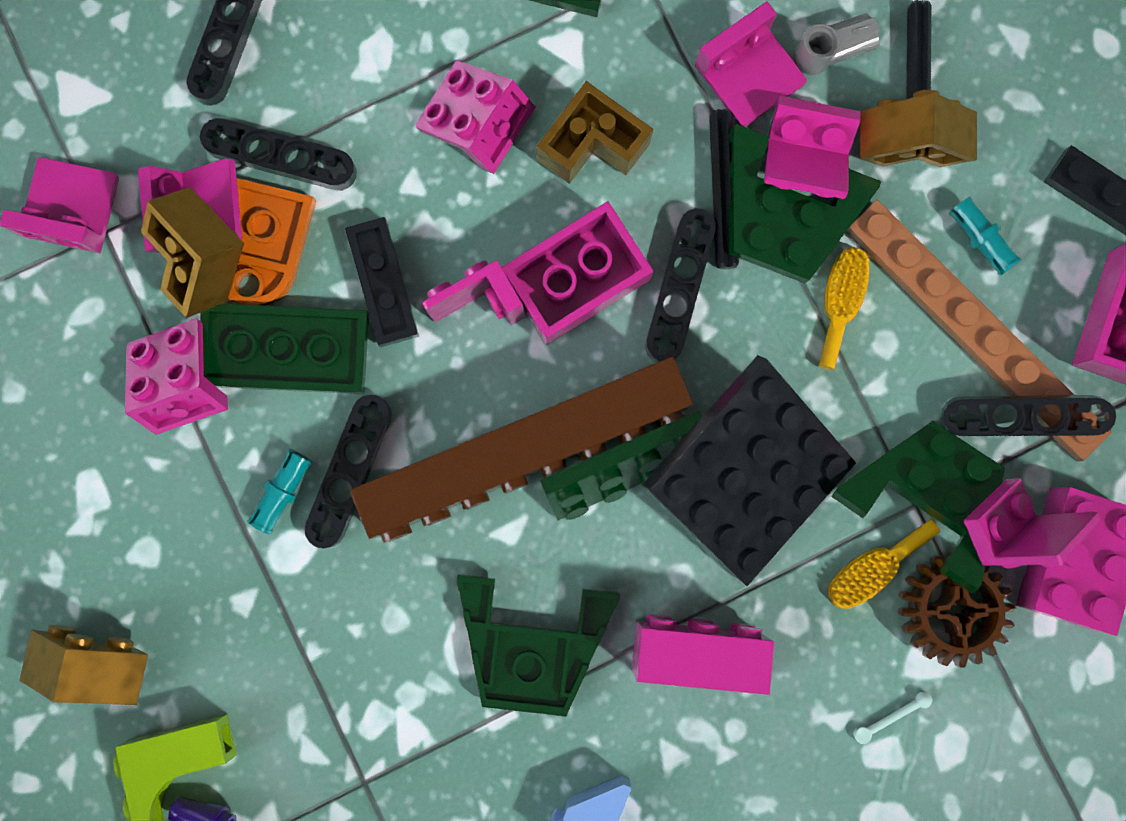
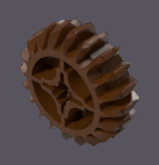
[897,552,1016,668]

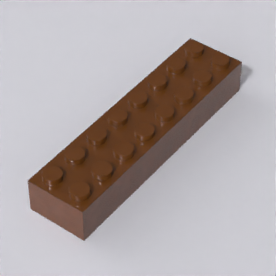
[349,357,693,543]

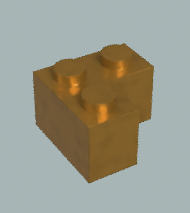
[536,81,654,184]
[860,90,977,167]
[141,187,244,318]
[19,625,148,705]

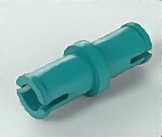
[949,196,1022,277]
[247,449,312,534]

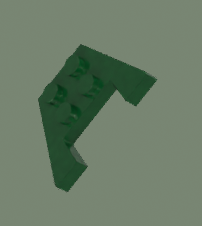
[729,124,881,283]
[831,421,1005,593]
[457,574,620,717]

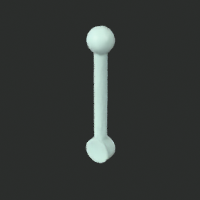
[853,691,933,744]

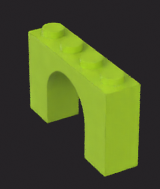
[113,714,237,821]

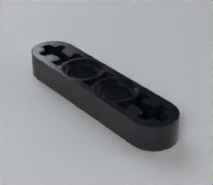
[186,0,262,106]
[200,118,357,191]
[645,208,716,363]
[304,395,392,549]
[941,395,1116,436]

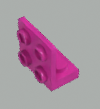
[695,1,807,127]
[415,61,536,174]
[764,96,861,199]
[0,157,119,254]
[138,158,242,253]
[422,260,525,326]
[125,318,228,435]
[964,478,1100,568]

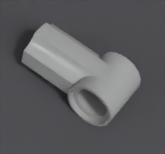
[793,13,880,75]

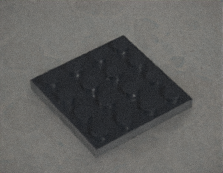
[641,355,856,586]

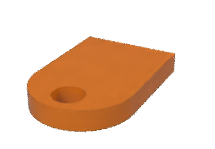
[228,178,316,306]

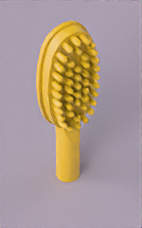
[818,247,869,371]
[828,519,941,609]

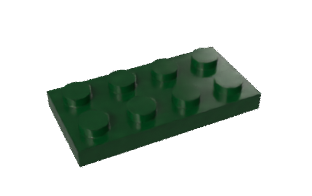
[200,304,369,394]
[540,410,702,521]

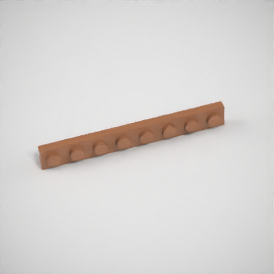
[846,199,1112,461]

